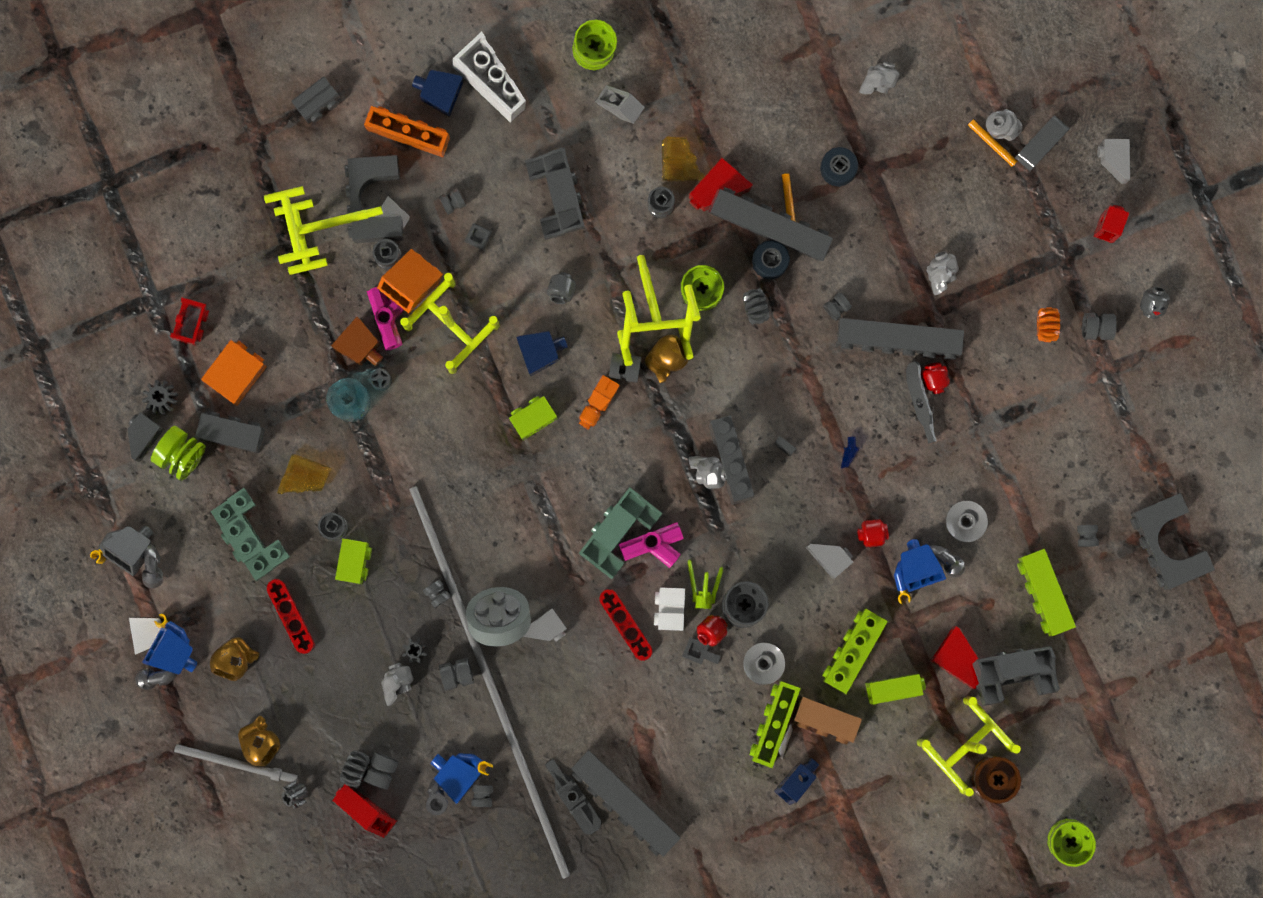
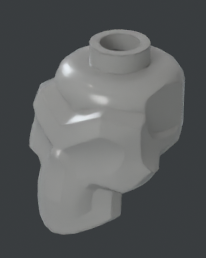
[859,61,899,95]
[986,109,1023,141]
[926,251,959,295]
[689,456,727,489]
[381,663,414,706]

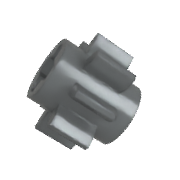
[402,638,428,663]
[282,781,308,809]

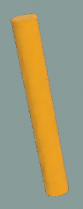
[968,119,1018,167]
[782,174,796,222]

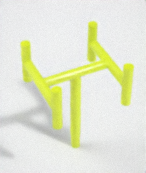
[264,186,383,275]
[617,255,701,366]
[400,273,500,374]
[917,697,1021,797]

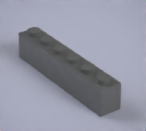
[708,187,833,261]
[836,318,964,360]
[571,750,680,857]

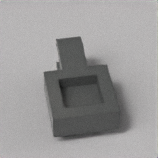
[682,637,721,664]

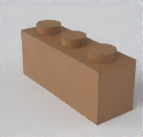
[793,697,862,745]

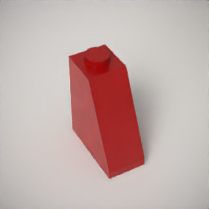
[689,158,753,211]
[930,626,979,689]
[332,784,397,838]

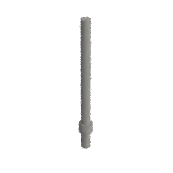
[174,744,298,783]

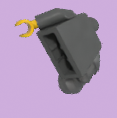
[90,526,163,588]

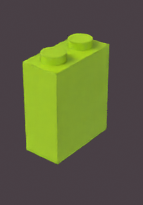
[865,674,926,704]

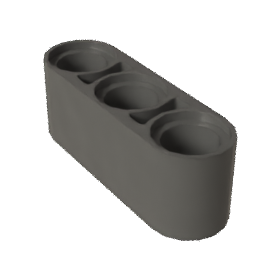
[1015,115,1070,172]

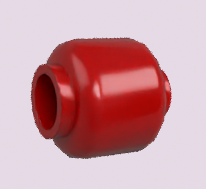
[921,362,950,394]
[857,519,889,547]
[697,615,728,646]

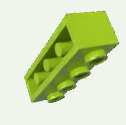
[1017,549,1076,636]
[822,609,888,694]
[749,681,801,768]

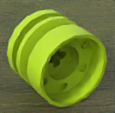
[572,19,617,71]
[681,265,724,311]
[151,426,206,481]
[1047,818,1096,867]

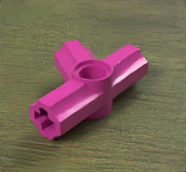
[367,287,405,350]
[619,522,684,568]

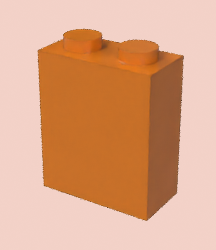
[377,249,443,313]
[201,340,267,406]

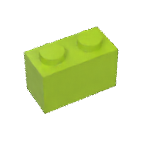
[509,396,558,441]
[335,538,372,584]

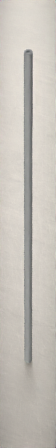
[409,486,571,879]

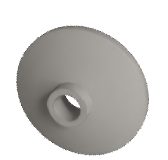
[946,501,988,542]
[743,643,785,685]

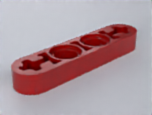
[267,579,315,654]
[599,589,652,661]

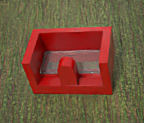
[170,297,210,346]

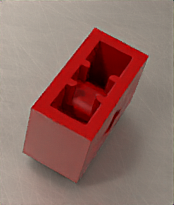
[1093,205,1129,243]

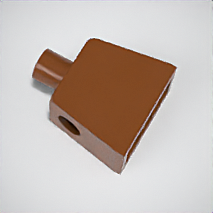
[331,317,383,367]

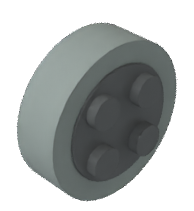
[466,587,531,647]

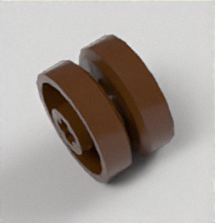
[970,755,1021,804]

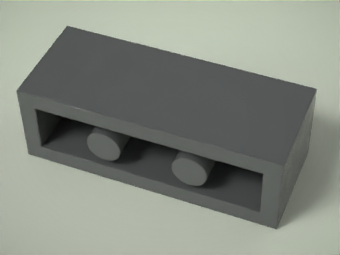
[195,411,265,453]

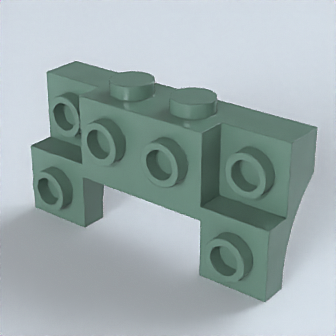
[579,487,663,579]
[210,488,290,581]

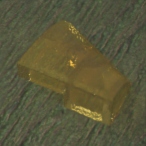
[662,136,705,181]
[277,454,332,494]

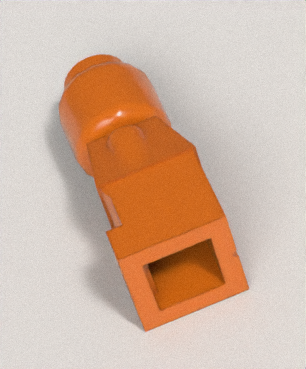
[578,375,620,430]

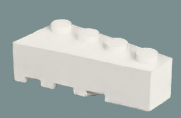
[453,32,526,123]

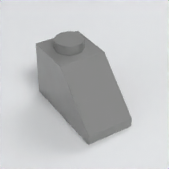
[595,85,645,124]
[1097,139,1130,184]
[806,544,854,579]
[523,608,567,642]

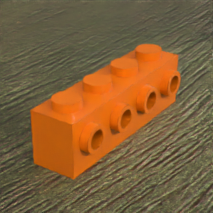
[364,106,450,157]

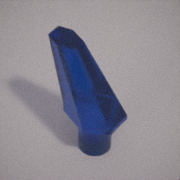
[841,437,860,469]

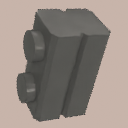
[291,76,340,124]

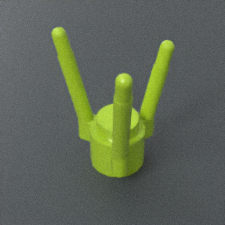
[688,560,723,609]

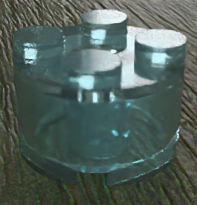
[326,378,371,422]

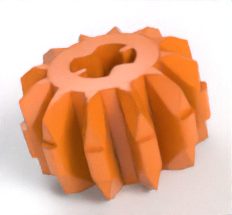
[1037,307,1060,342]

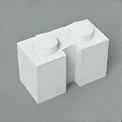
[654,588,685,631]

